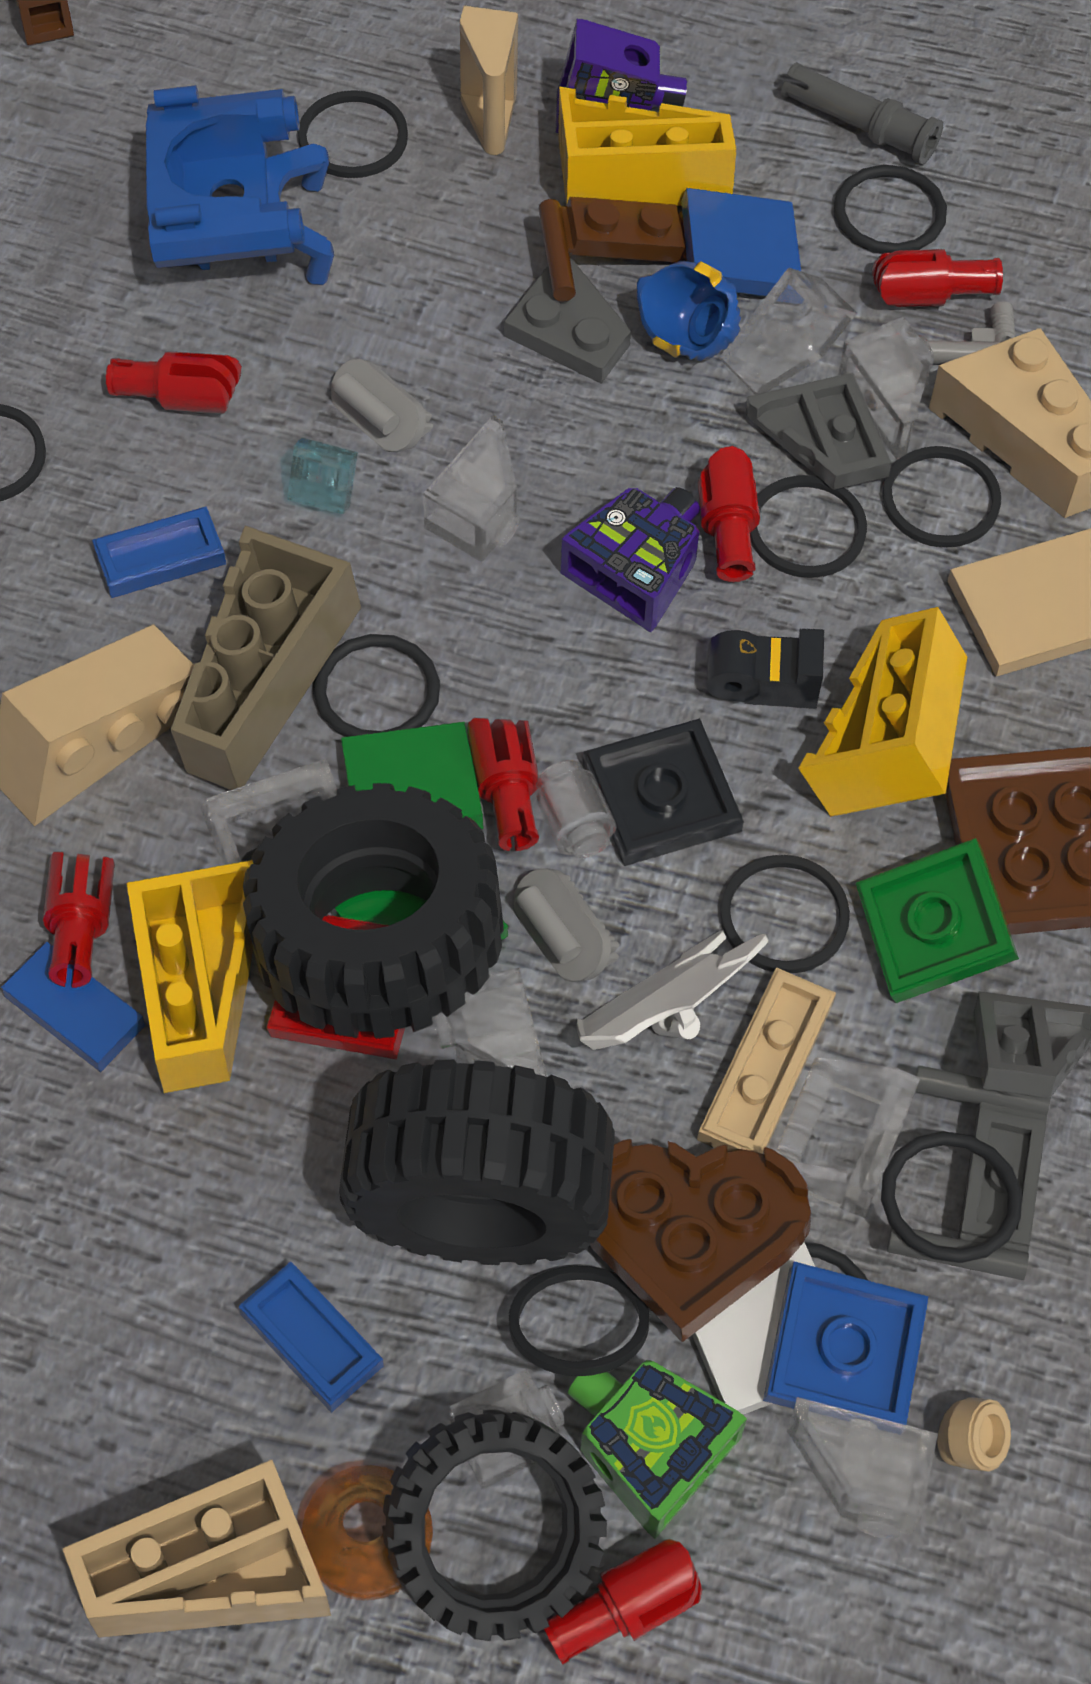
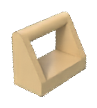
[460,6,518,155]

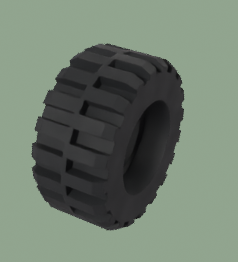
[243,783,504,1039]
[339,1059,615,1265]

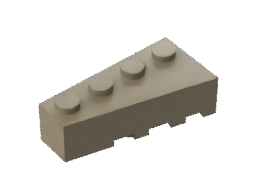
[171,526,361,793]

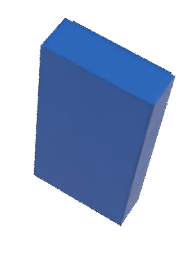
[92,506,226,598]
[1,942,146,1073]
[238,1262,384,1413]

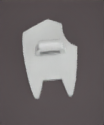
[576,930,769,1050]

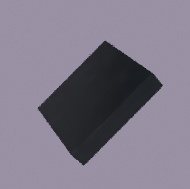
[582,718,744,866]

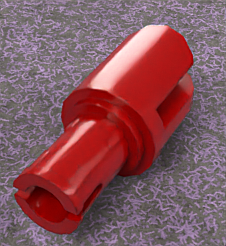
[872,249,1003,307]
[106,351,242,414]
[698,446,760,582]
[467,718,540,851]
[43,852,115,988]
[544,1539,703,1665]

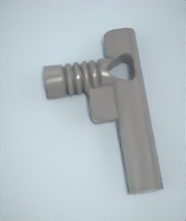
[919,302,1015,364]

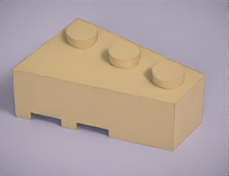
[929,328,1091,518]
[0,624,194,827]
[62,1460,331,1638]

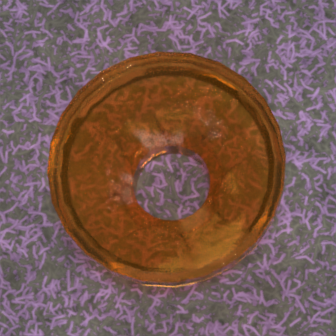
[301,1465,433,1601]

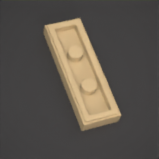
[697,968,836,1154]

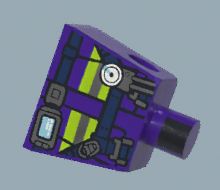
[555,18,687,133]
[560,487,700,633]

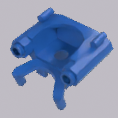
[146,85,334,285]

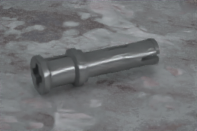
[781,62,944,164]

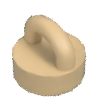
[937,1397,1011,1472]

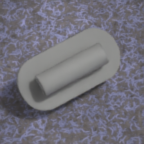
[331,359,433,452]
[514,869,619,981]

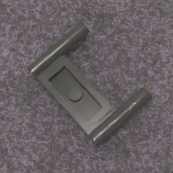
[887,1065,1051,1281]

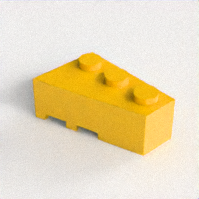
[558,86,736,206]
[798,607,967,817]
[126,860,253,1093]

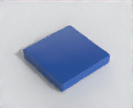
[681,188,803,300]
[763,1261,929,1437]

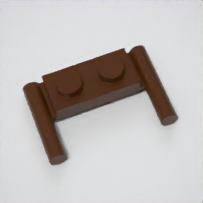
[538,197,687,301]

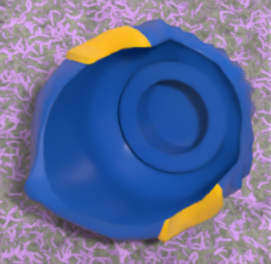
[637,261,742,361]

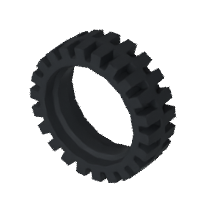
[382,1409,607,1641]

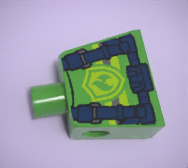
[568,1360,747,1539]

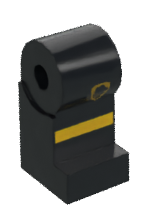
[706,629,824,709]

